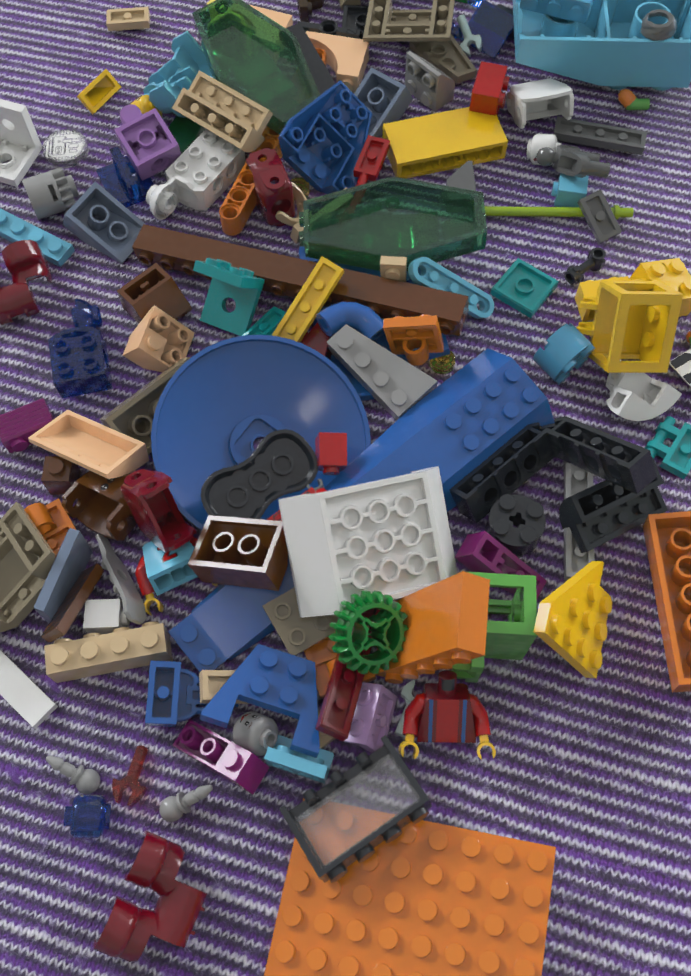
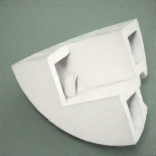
[606,360,682,421]

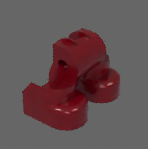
[0,240,52,325]
[93,830,207,962]

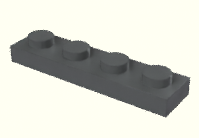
[553,116,647,155]

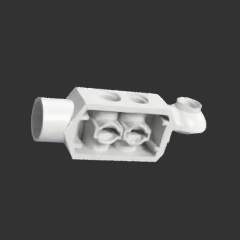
[146,129,246,220]

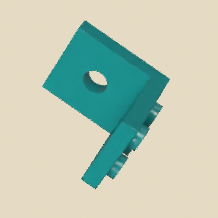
[193,257,265,336]

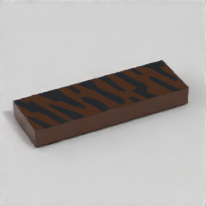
[41,563,104,643]

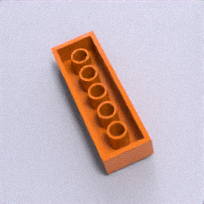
[643,511,691,693]

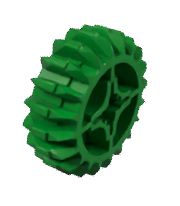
[328,590,409,674]

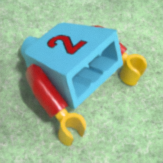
[135,537,218,616]

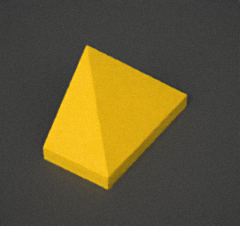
[77,69,121,115]

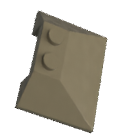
[363,0,455,42]
[0,502,55,633]

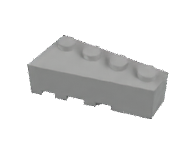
[327,324,438,421]

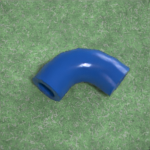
[316,302,385,341]

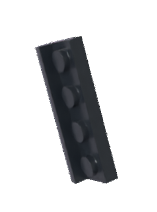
[559,458,668,553]

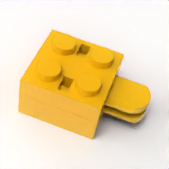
[629,258,691,317]

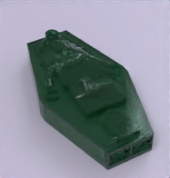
[192,0,320,135]
[299,177,487,271]

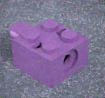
[114,104,181,181]

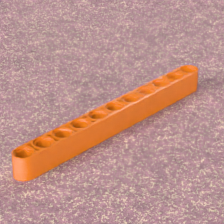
[219,48,326,236]

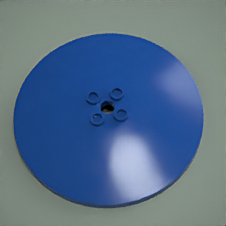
[151,335,371,531]

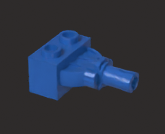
[145,660,239,727]

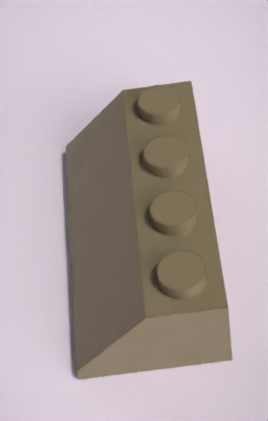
[99,357,190,454]

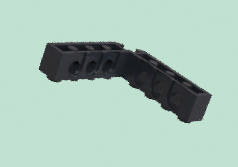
[449,416,657,523]

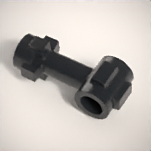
[564,247,606,284]

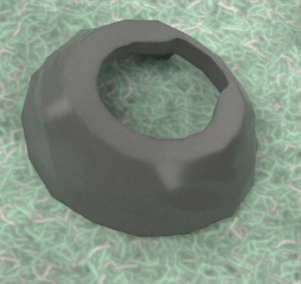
[640,9,677,40]

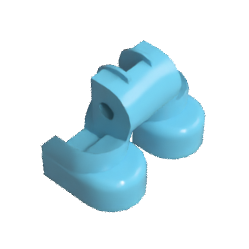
[143,31,214,118]

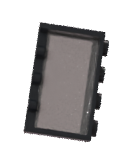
[279,735,432,883]

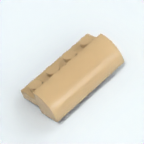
[172,70,273,152]

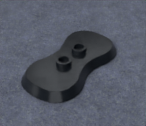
[201,429,318,519]

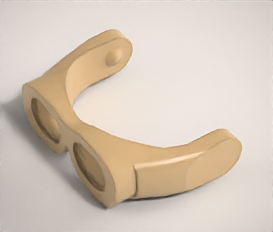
[275,182,310,227]

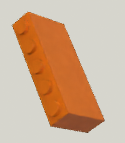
[375,571,490,684]

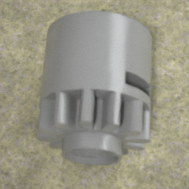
[22,167,79,220]

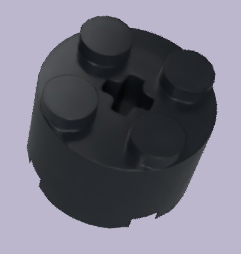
[485,494,546,558]

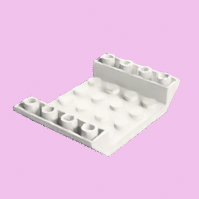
[278,466,457,618]

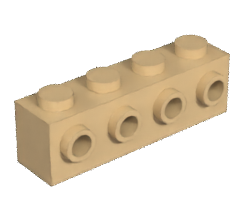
[44,621,173,683]

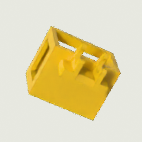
[576,280,683,373]

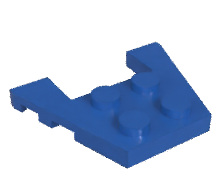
[200,644,320,758]

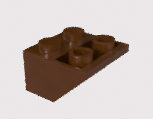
[117,263,192,323]

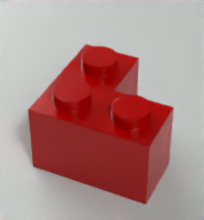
[469,61,510,116]

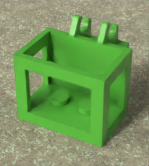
[452,572,537,683]

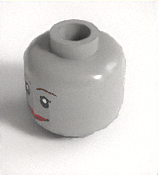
[233,711,278,756]

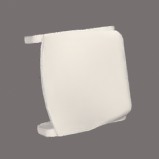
[506,78,574,129]

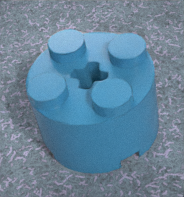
[533,323,595,385]

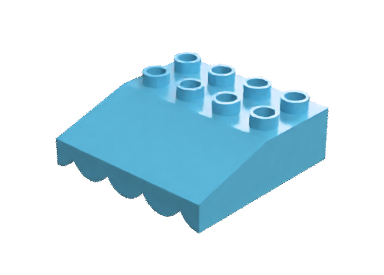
[513,0,691,91]

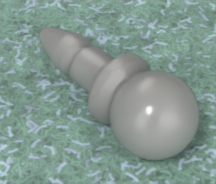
[46,756,101,794]
[159,785,213,822]

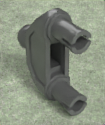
[536,145,610,178]

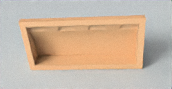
[28,410,149,479]

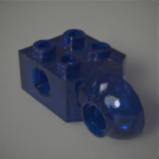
[48,299,113,398]

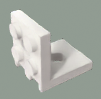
[0,99,43,187]

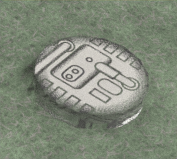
[42,129,89,168]

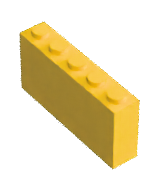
[382,107,508,180]

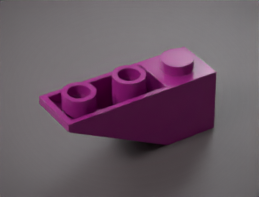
[172,719,269,794]

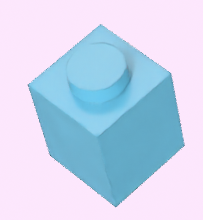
[551,173,589,207]

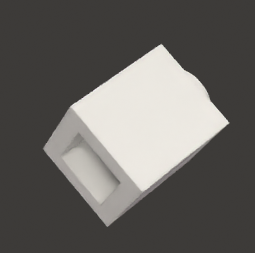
[83,599,130,635]

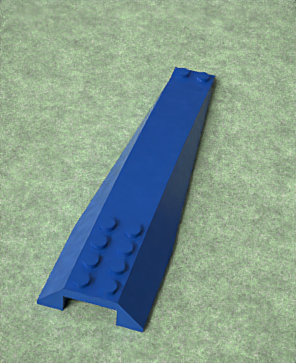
[168,348,555,672]

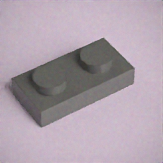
[577,189,622,245]

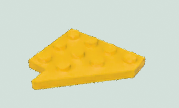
[533,561,612,679]

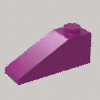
[454,531,547,599]

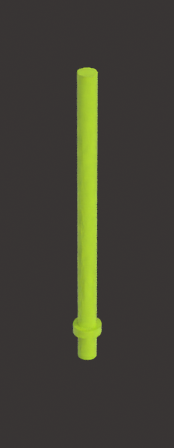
[477,205,634,220]

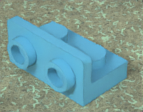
[264,735,334,784]

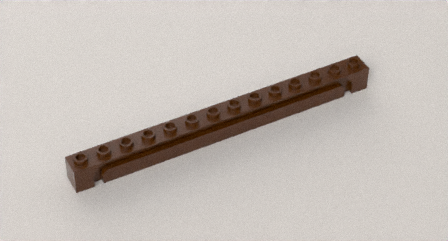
[132,224,469,336]

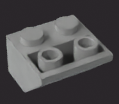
[405,51,455,112]

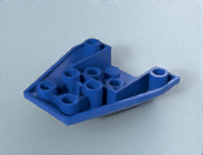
[278,80,372,196]

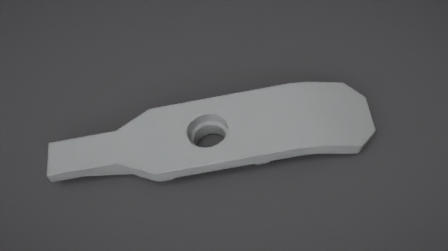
[95,534,147,625]

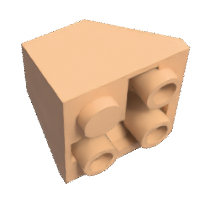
[123,306,195,372]

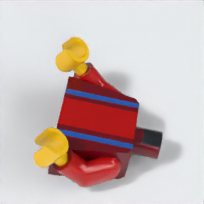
[398,670,496,760]

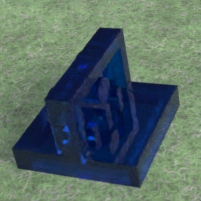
[96,146,154,208]

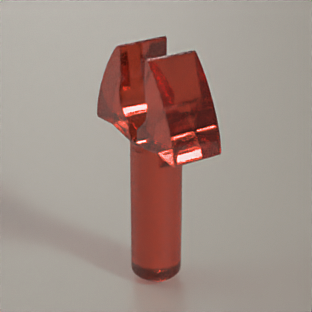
[112,745,148,807]

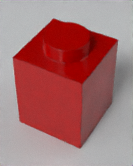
[315,432,347,475]

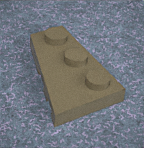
[409,34,477,84]

